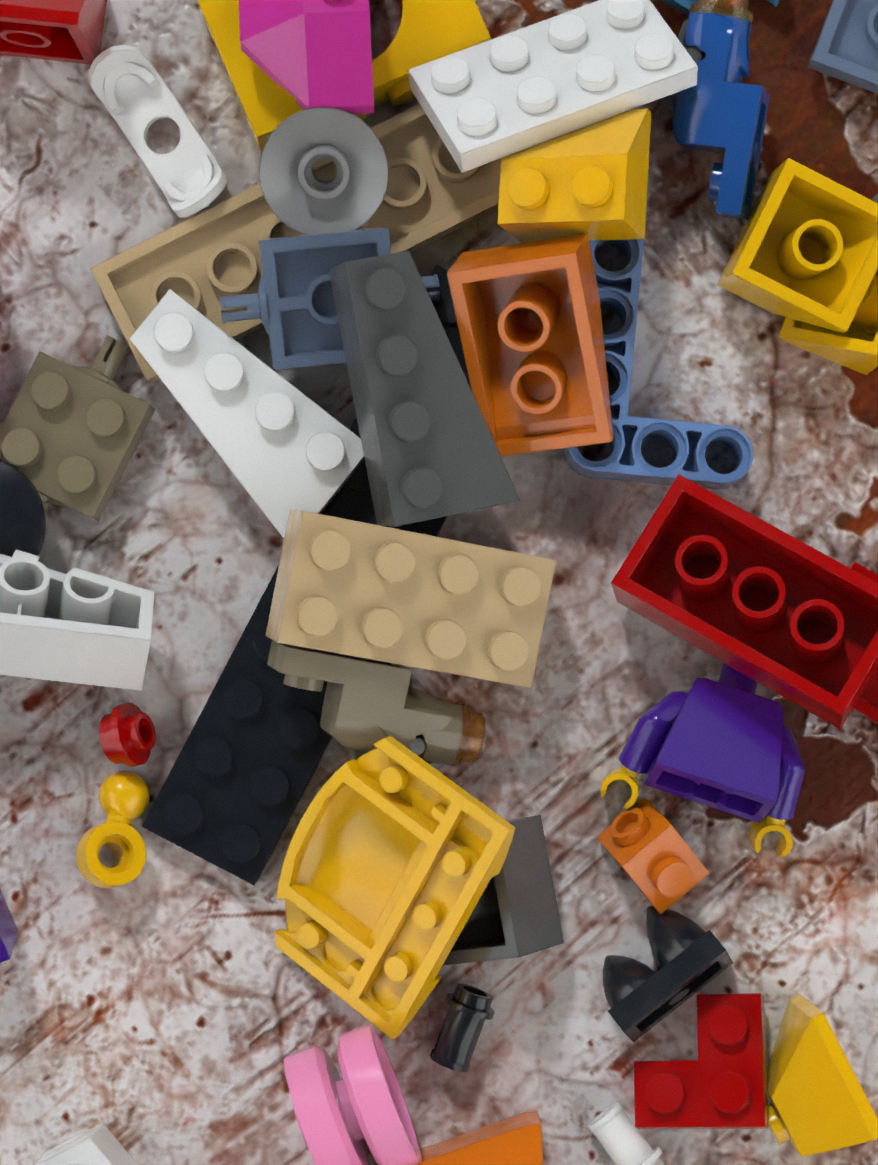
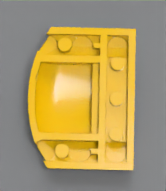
[275,736,515,1040]

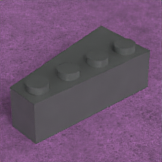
[328,251,520,527]

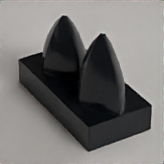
[602,906,733,1042]

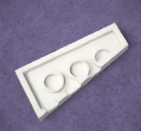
[130,289,365,538]

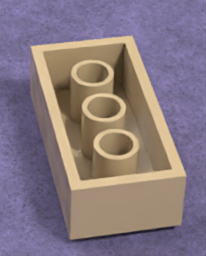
[265,509,556,688]

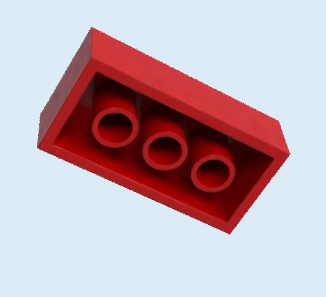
[611,474,878,730]

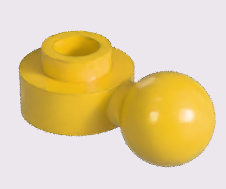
[76,771,150,888]

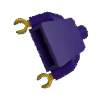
[600,663,805,857]

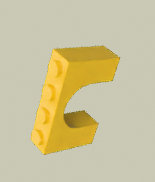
[197,0,491,153]

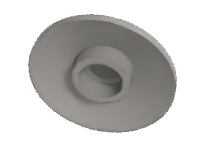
[259,107,388,235]

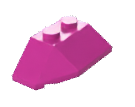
[239,0,374,114]

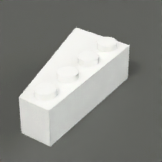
[0,549,154,691]

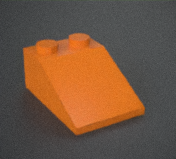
[447,233,613,456]

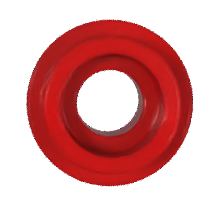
[99,702,156,767]

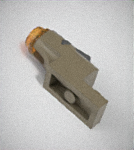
[267,640,485,768]

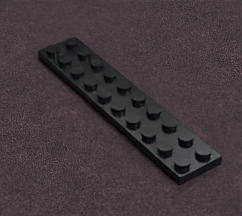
[141,265,472,886]

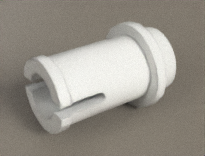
[586,1102,665,1165]

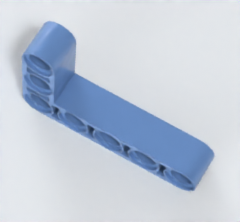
[564,187,754,490]

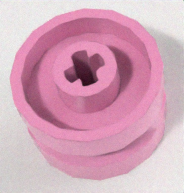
[283,1023,422,1165]

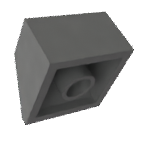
[443,815,564,965]

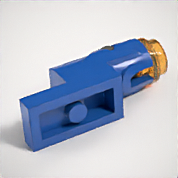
[659,0,770,220]

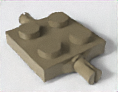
[0,335,155,521]

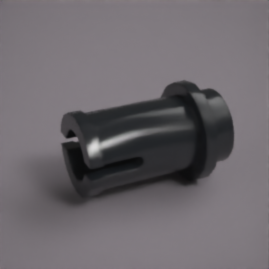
[430,984,495,1072]

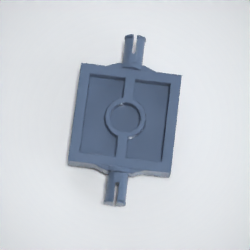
[219,227,440,370]

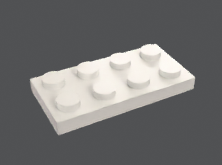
[408,0,698,173]

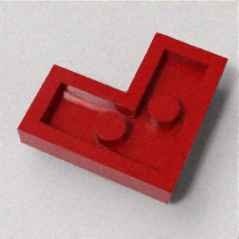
[634,993,769,1129]

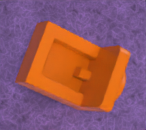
[598,798,709,914]

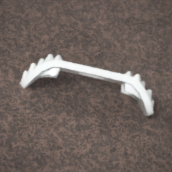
[89,45,227,217]

